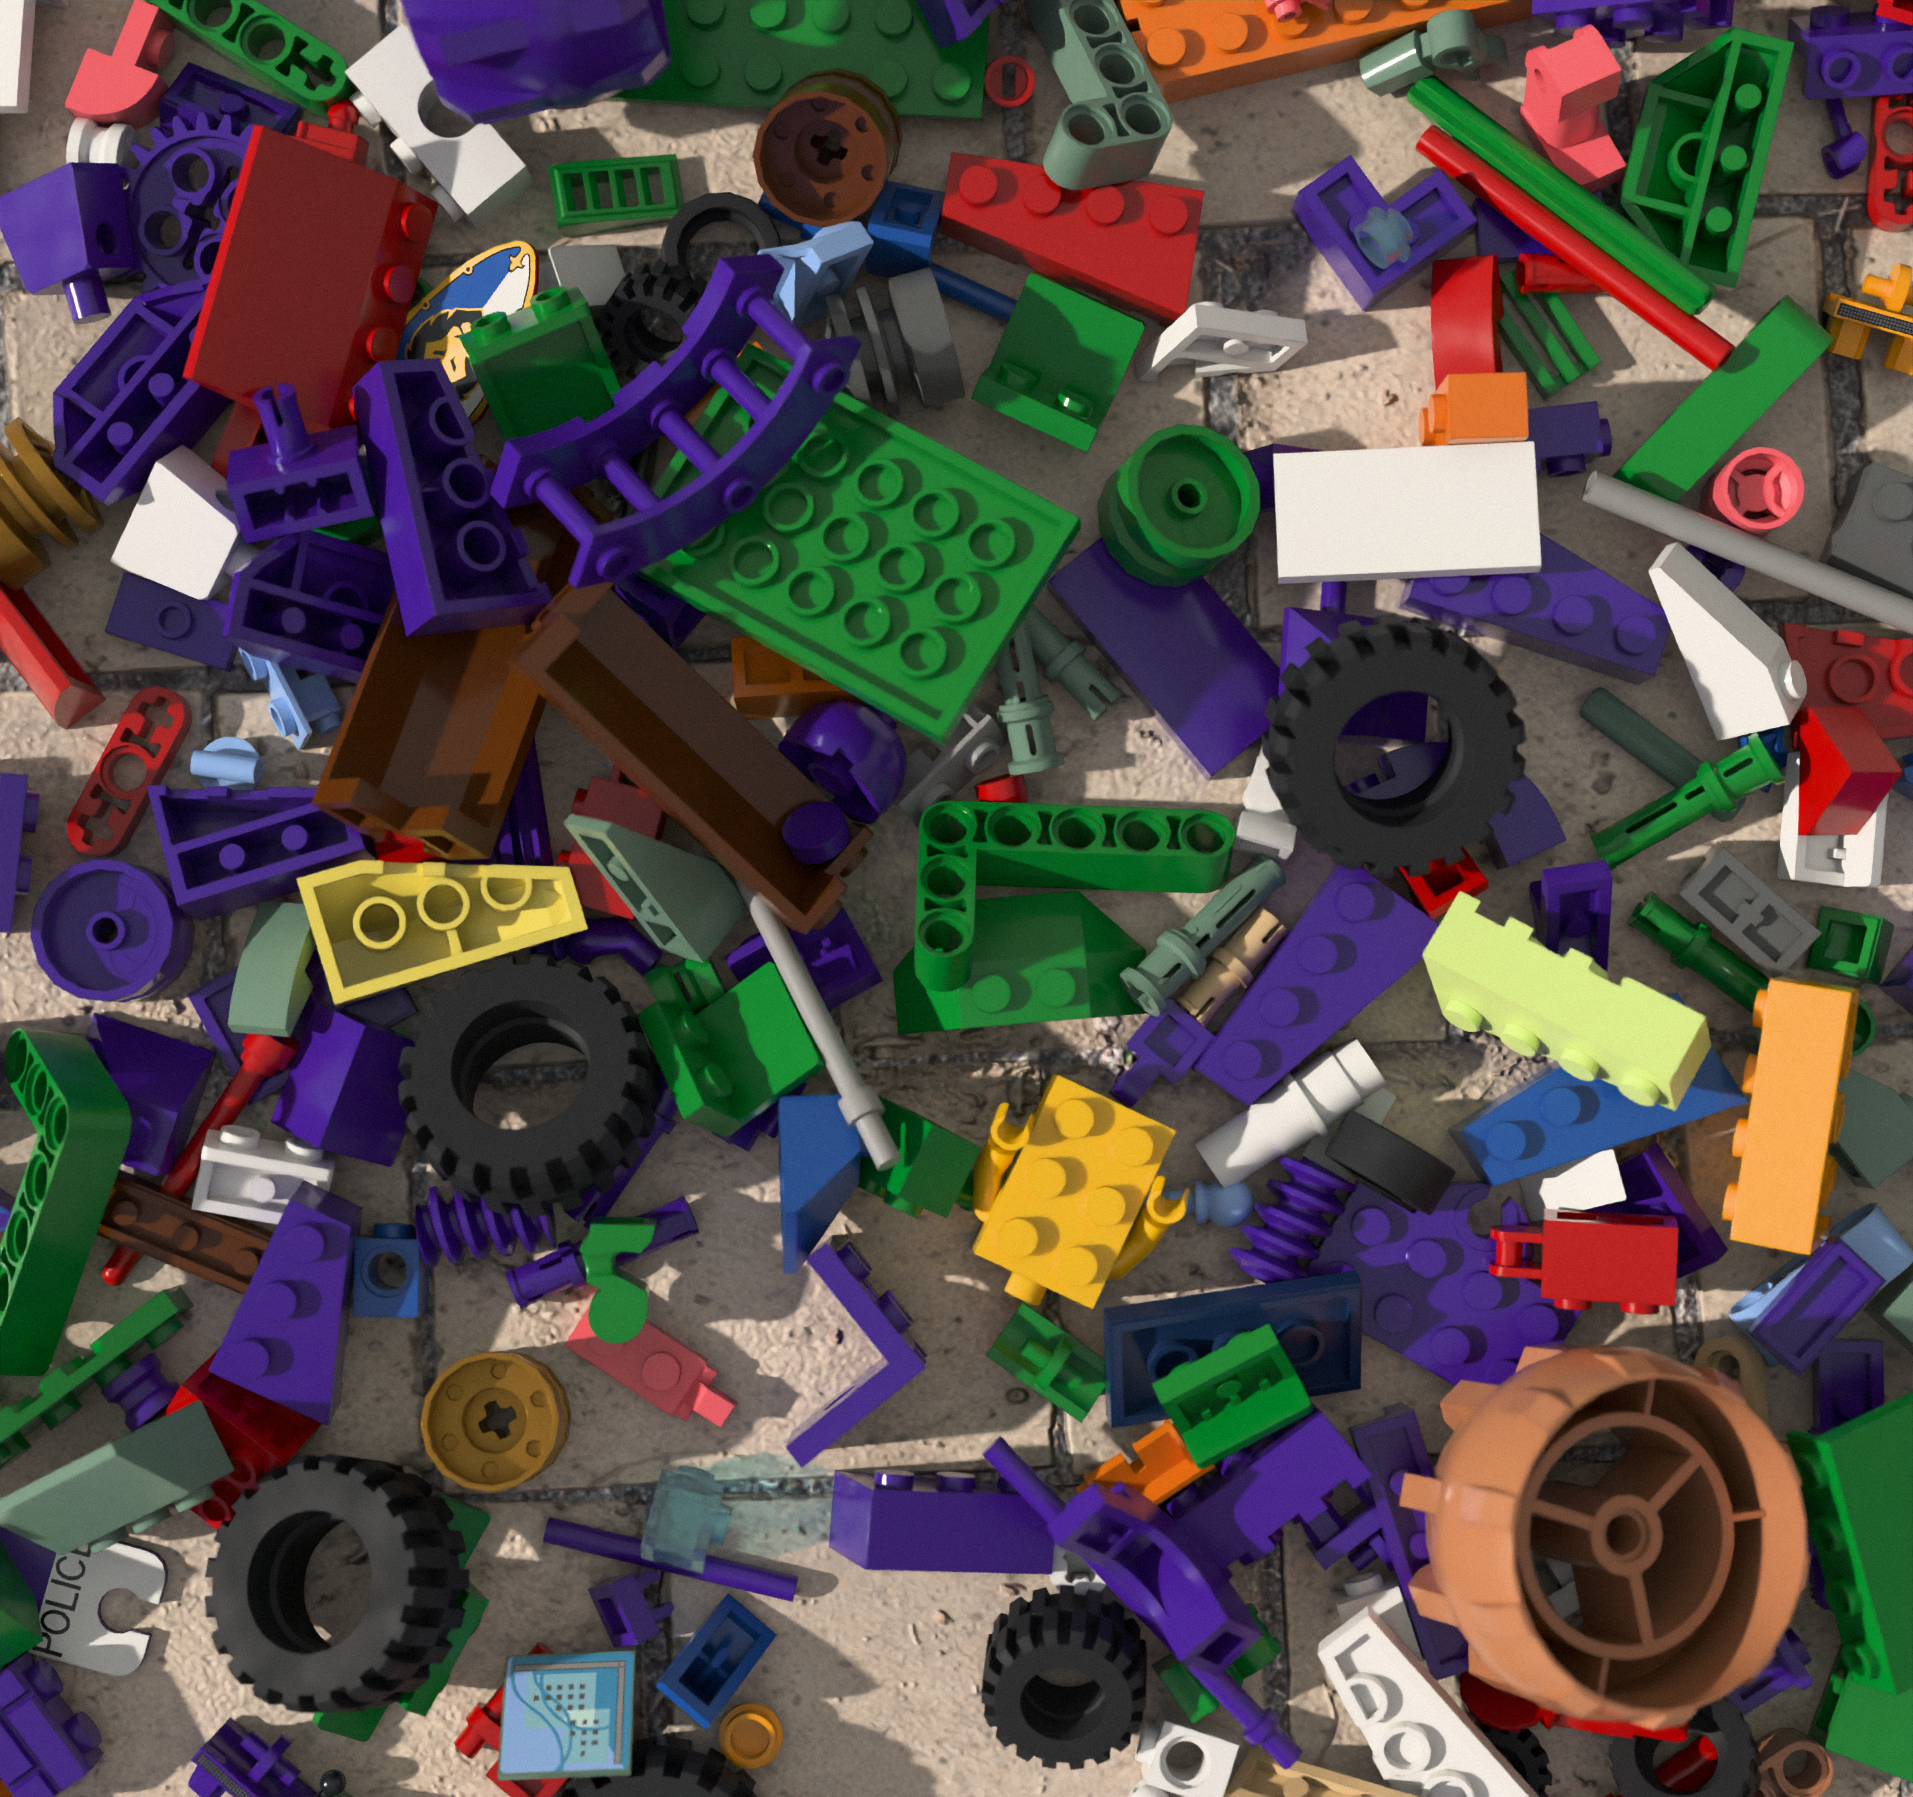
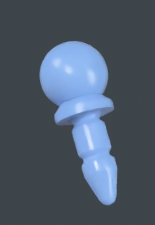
[1139,1179,1254,1228]

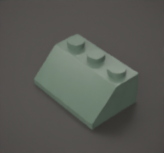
[0,1400,234,1556]

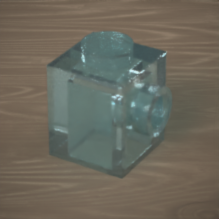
[641,1466,733,1574]

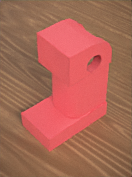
[1519,24,1627,193]

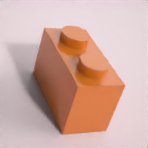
[1419,372,1529,446]

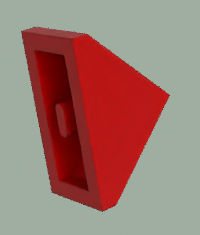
[1798,706,1903,836]

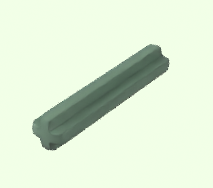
[1579,687,1747,823]

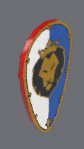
[395,240,539,427]

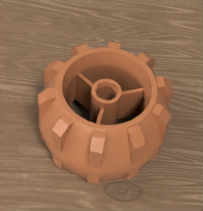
[1399,1342,1810,1730]

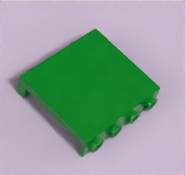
[1785,1391,1913,1696]

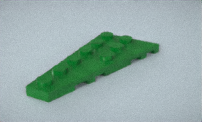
[0,1285,194,1470]

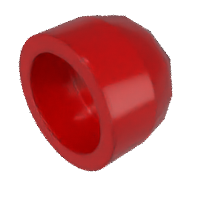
[985,55,1035,107]
[973,773,1028,803]

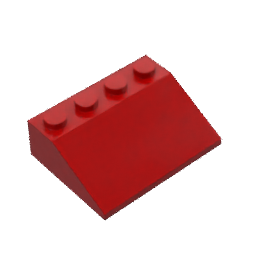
[182,125,439,445]

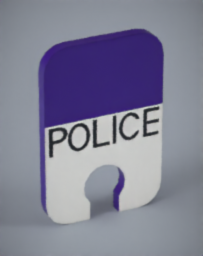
[0,1526,168,1677]

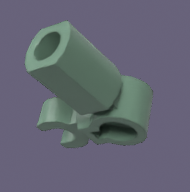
[1360,9,1509,97]

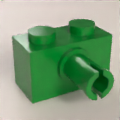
[857,1094,982,1218]

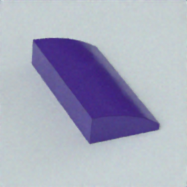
[1046,537,1280,781]

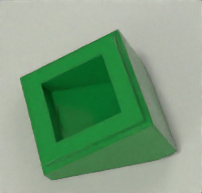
[1806,905,1894,985]

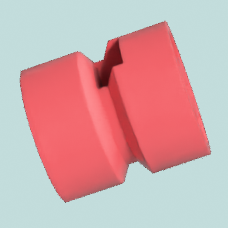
[1699,447,1805,538]

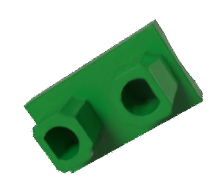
[986,1301,1105,1423]

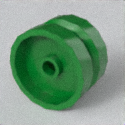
[1098,424,1260,587]

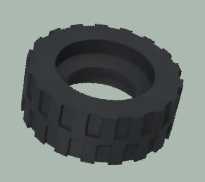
[1608,1696,1762,1797]

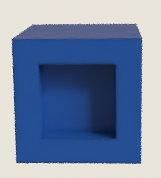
[352,1223,429,1318]

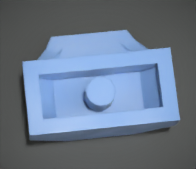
[757,221,874,327]

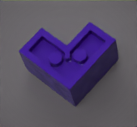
[1291,154,1477,312]

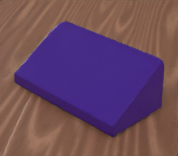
[159,62,304,136]

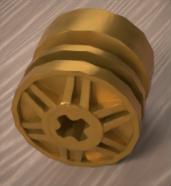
[0,417,105,591]
[420,1351,572,1492]

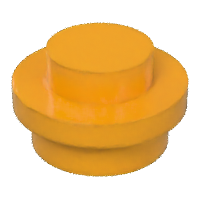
[719,1702,783,1769]

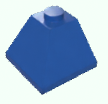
[778,1094,871,1274]

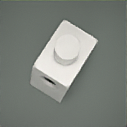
[110,445,262,600]

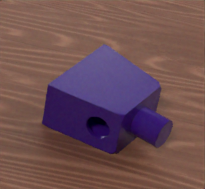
[0,162,134,324]

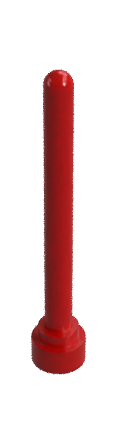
[102,1034,300,1286]

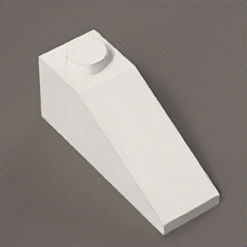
[1648,542,1807,741]

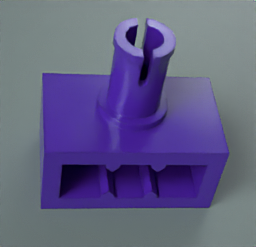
[226,383,374,544]

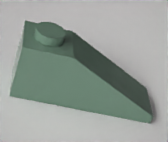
[563,814,748,963]
[1738,1027,1913,1189]

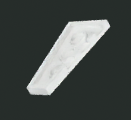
[1318,1605,1539,1797]

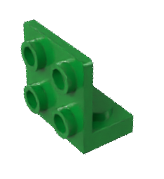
[971,272,1146,452]
[637,962,825,1138]

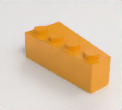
[1723,976,1860,1255]

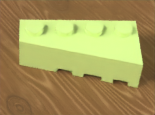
[1422,891,1711,1111]

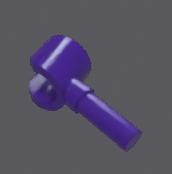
[1821,98,1867,180]

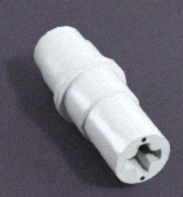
[1195,1037,1387,1188]

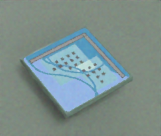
[497,1650,636,1781]

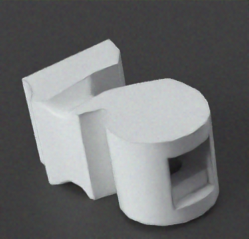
[1233,740,1297,863]

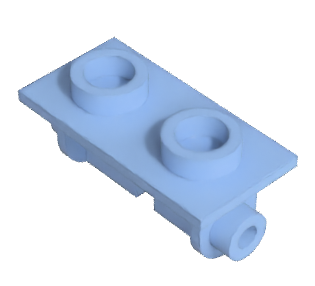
[239,648,343,751]

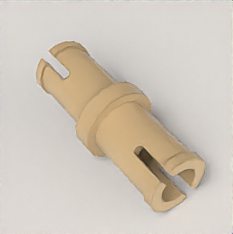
[1174,907,1289,1028]

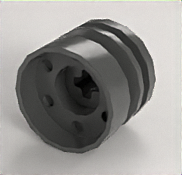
[824,267,965,418]

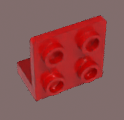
[161,1350,322,1530]

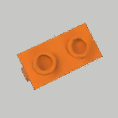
[1075,1419,1215,1505]

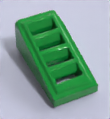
[548,154,684,238]

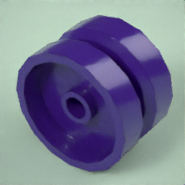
[30,859,195,1003]

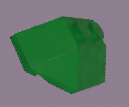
[1617,27,1795,292]
[893,891,1148,1035]

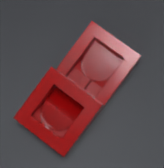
[1431,253,1505,390]

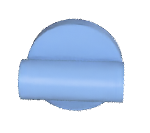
[190,737,263,790]

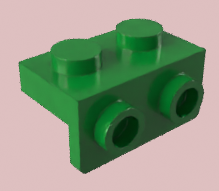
[1152,1323,1314,1469]

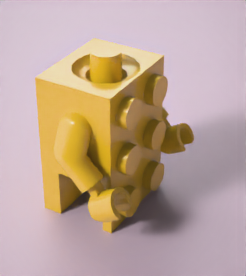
[971,1073,1191,1310]

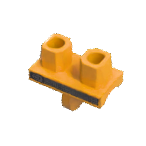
[1822,263,1913,375]

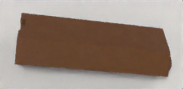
[311,454,615,860]
[505,582,874,935]

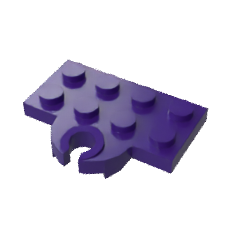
[1304,1179,1582,1386]

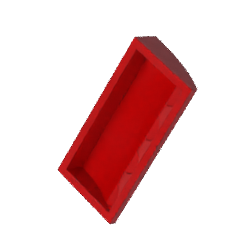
[0,580,107,730]

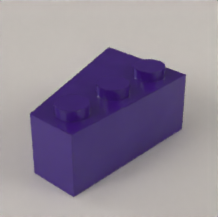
[147,785,378,922]
[208,1180,363,1426]

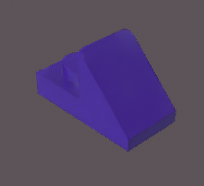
[1529,860,1613,970]

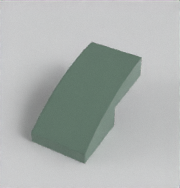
[228,901,316,1037]

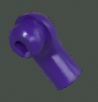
[565,917,664,977]

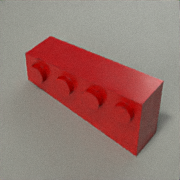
[942,152,1204,328]

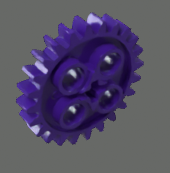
[119,112,259,294]

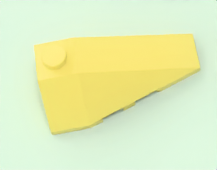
[297,860,588,1007]

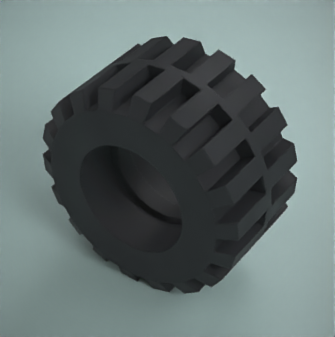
[981,1585,1148,1770]

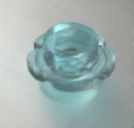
[1354,207,1414,269]

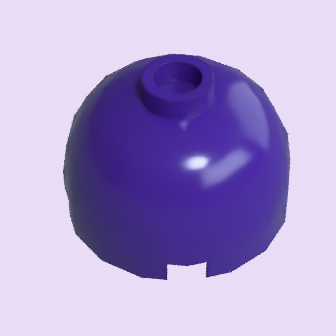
[778,699,907,825]

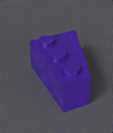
[829,1470,1054,1575]

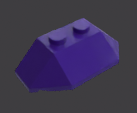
[53,273,233,505]
[222,530,395,684]

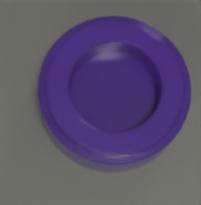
[782,801,850,864]

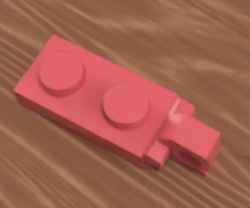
[564,1306,738,1427]

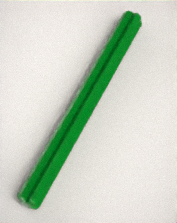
[1407,75,1716,315]

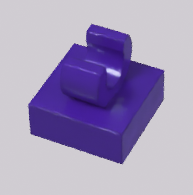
[588,1570,674,1648]

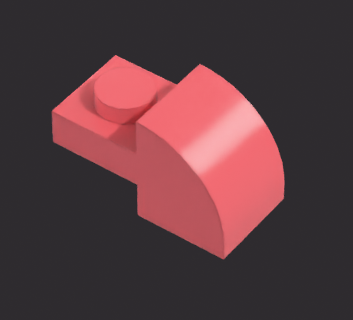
[64,0,175,131]

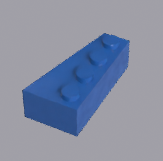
[1447,992,1748,1186]

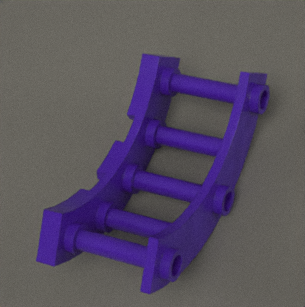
[490,253,862,589]

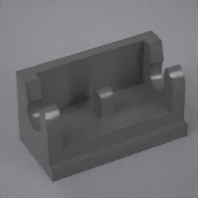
[1679,841,1822,978]

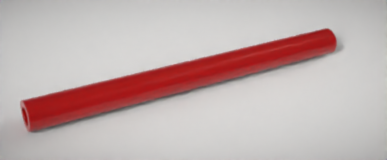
[1415,124,1736,373]

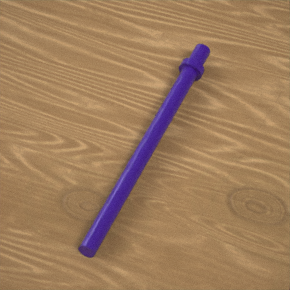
[982,1436,1303,1770]

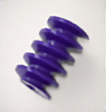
[1228,1156,1358,1284]
[415,1184,557,1268]

